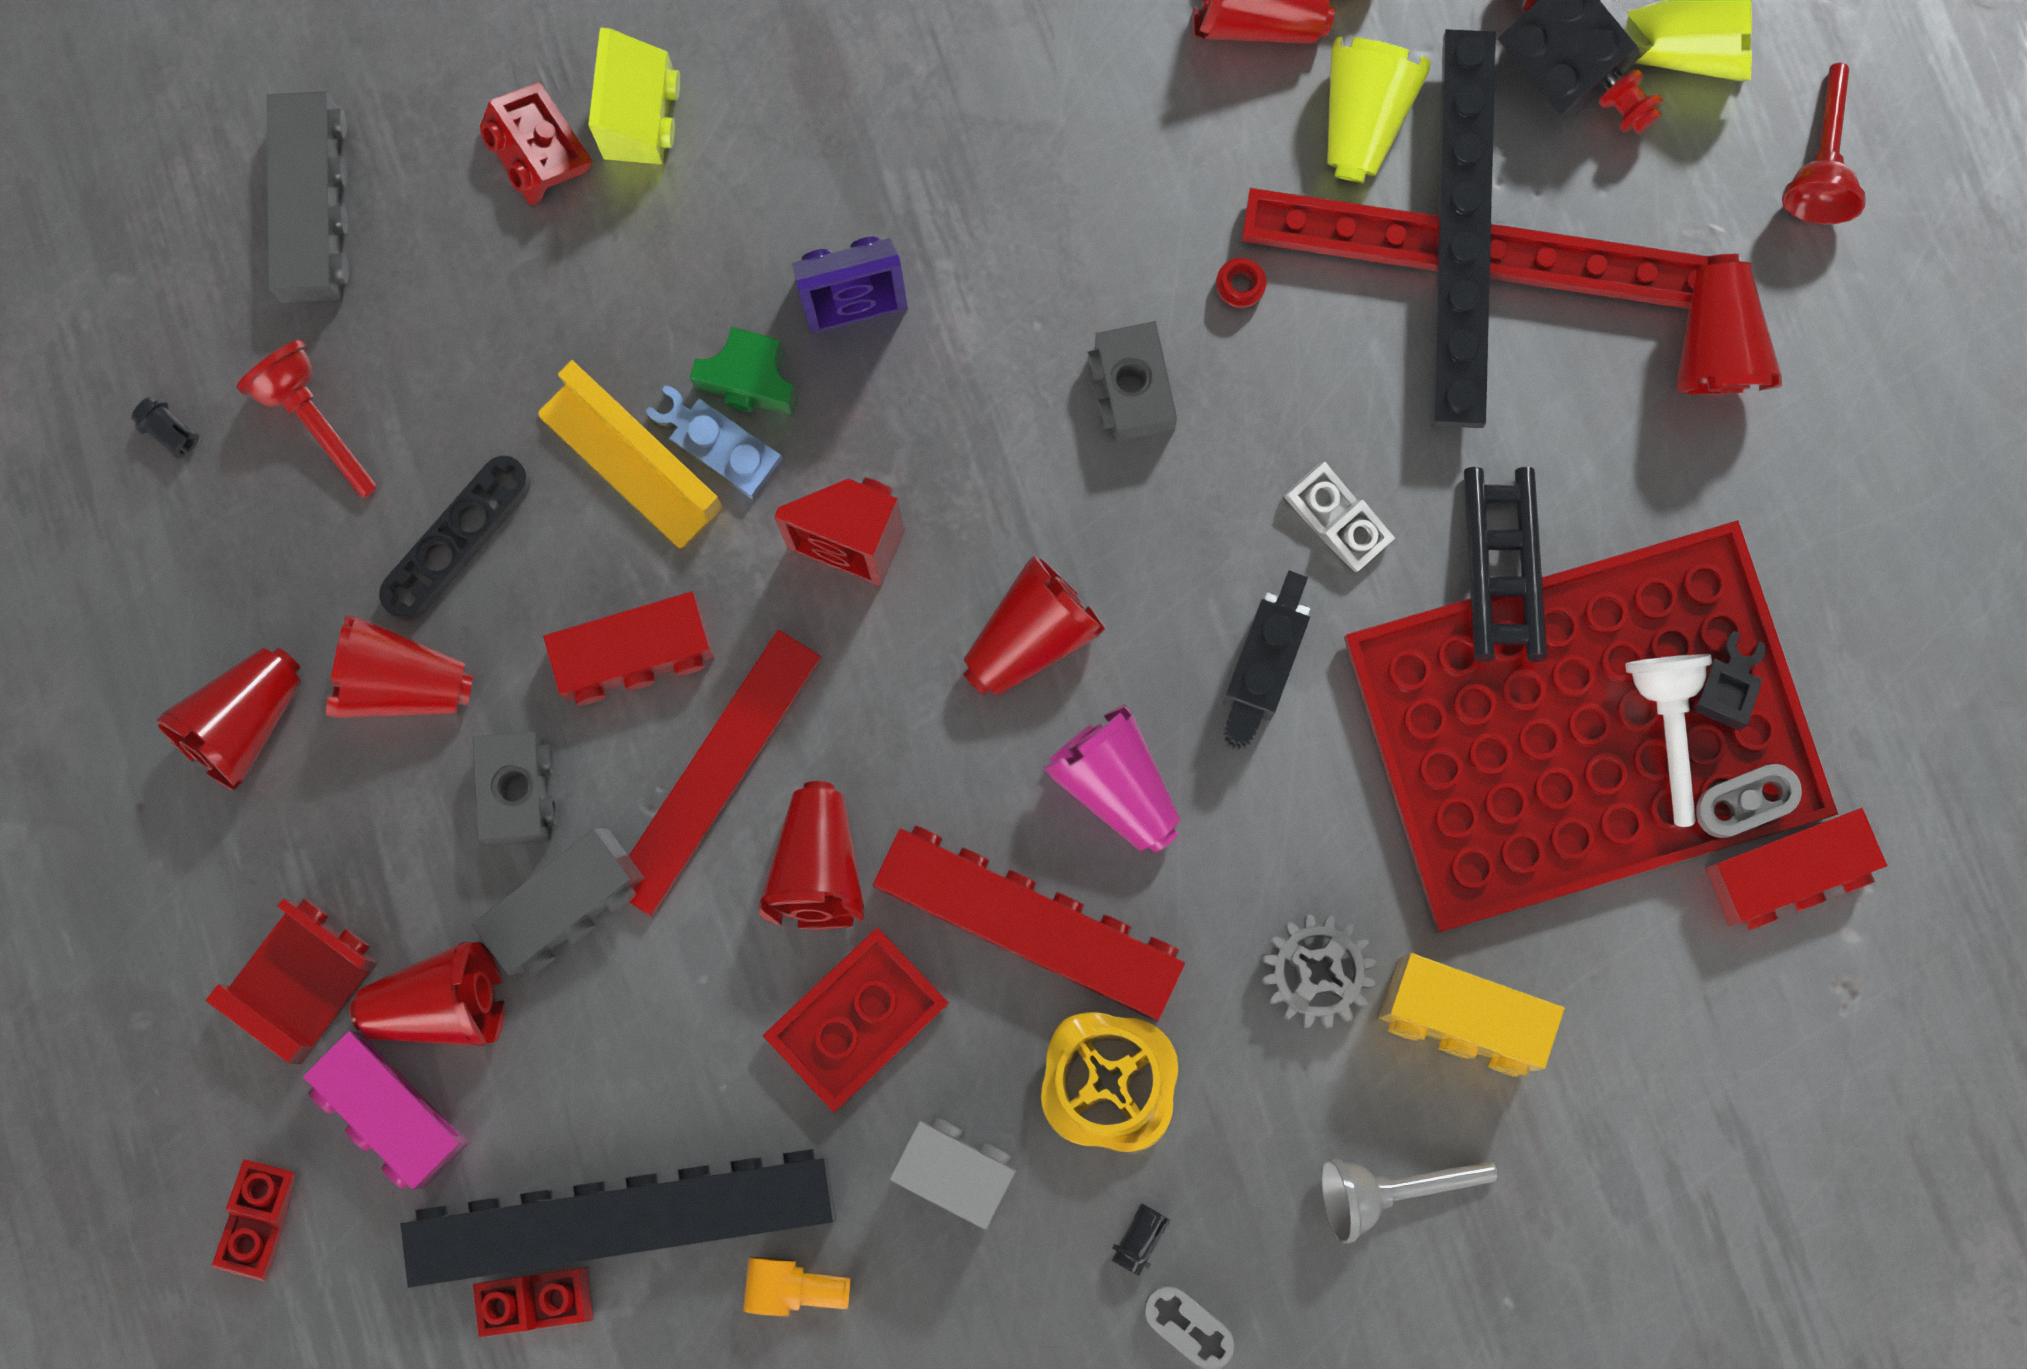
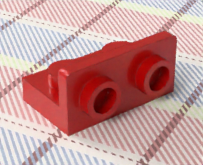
[480,82,593,206]

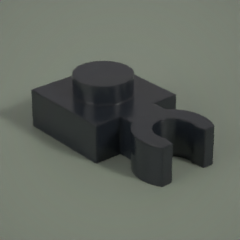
[1692,631,1765,731]

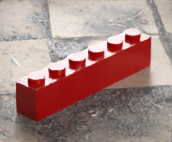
[872,825,1185,1022]

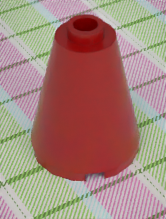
[1191,0,1335,44]
[1676,254,1782,395]
[963,555,1106,696]
[326,615,474,718]
[156,648,301,791]
[759,781,864,930]
[350,942,505,1046]

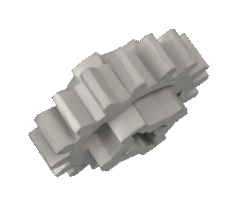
[1262,914,1377,1029]

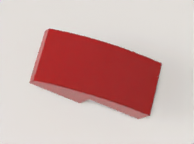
[212,1159,296,1282]
[473,1267,594,1338]

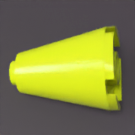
[1626,0,1752,81]
[1327,37,1432,183]

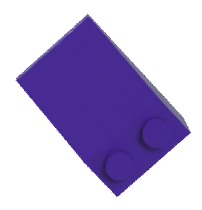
[792,236,908,334]

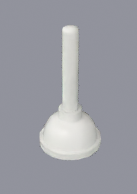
[1625,654,1712,827]

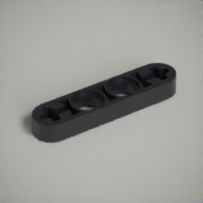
[379,456,531,621]

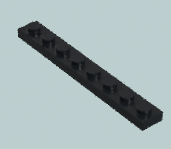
[1432,29,1496,428]

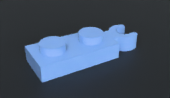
[646,386,783,500]

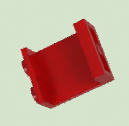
[205,898,377,1064]

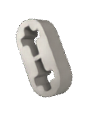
[1144,1285,1235,1369]

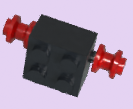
[1498,0,1664,135]

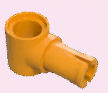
[743,1257,851,1316]

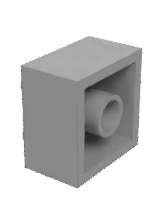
[889,1117,1016,1230]

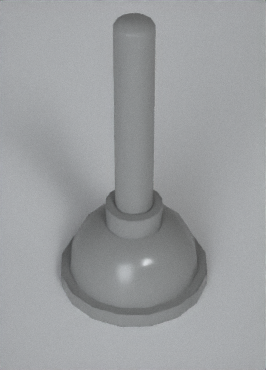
[1321,1158,1498,1243]

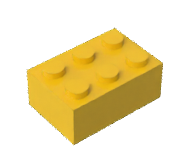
[1378,953,1565,1077]

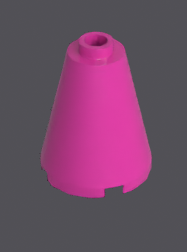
[1043,705,1181,853]

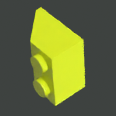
[588,28,680,164]

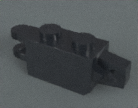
[1222,570,1311,750]

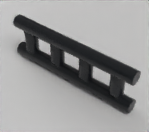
[1463,467,1548,662]

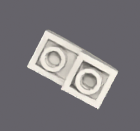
[1283,461,1395,572]

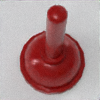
[1782,62,1866,224]
[236,339,377,498]

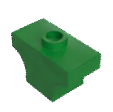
[690,327,798,416]

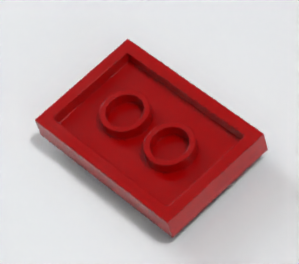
[762,927,949,1113]

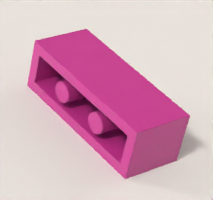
[303,1031,469,1190]

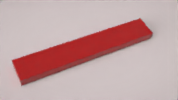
[629,629,822,918]

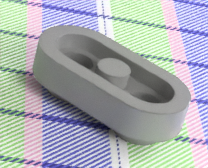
[1696,764,1802,838]

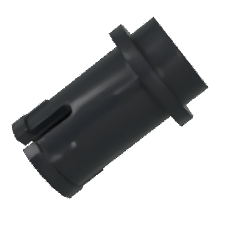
[131,397,199,459]
[1111,1203,1171,1276]

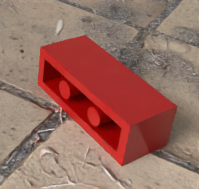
[543,591,715,706]
[1705,807,1888,931]

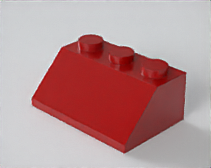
[774,478,905,587]

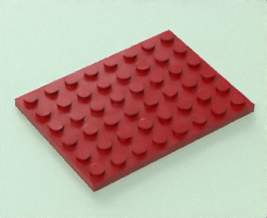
[1344,520,1838,934]

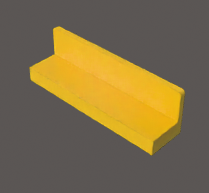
[538,360,723,549]

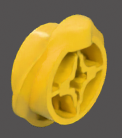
[1041,1012,1178,1152]

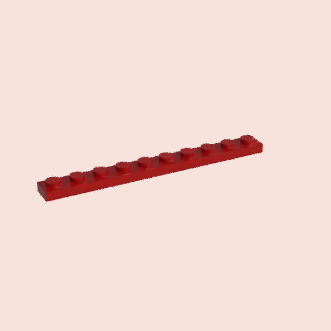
[1241,188,1751,309]

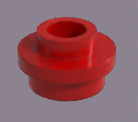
[1216,257,1267,308]

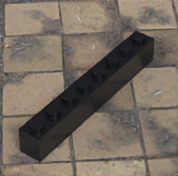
[400,1149,837,1288]

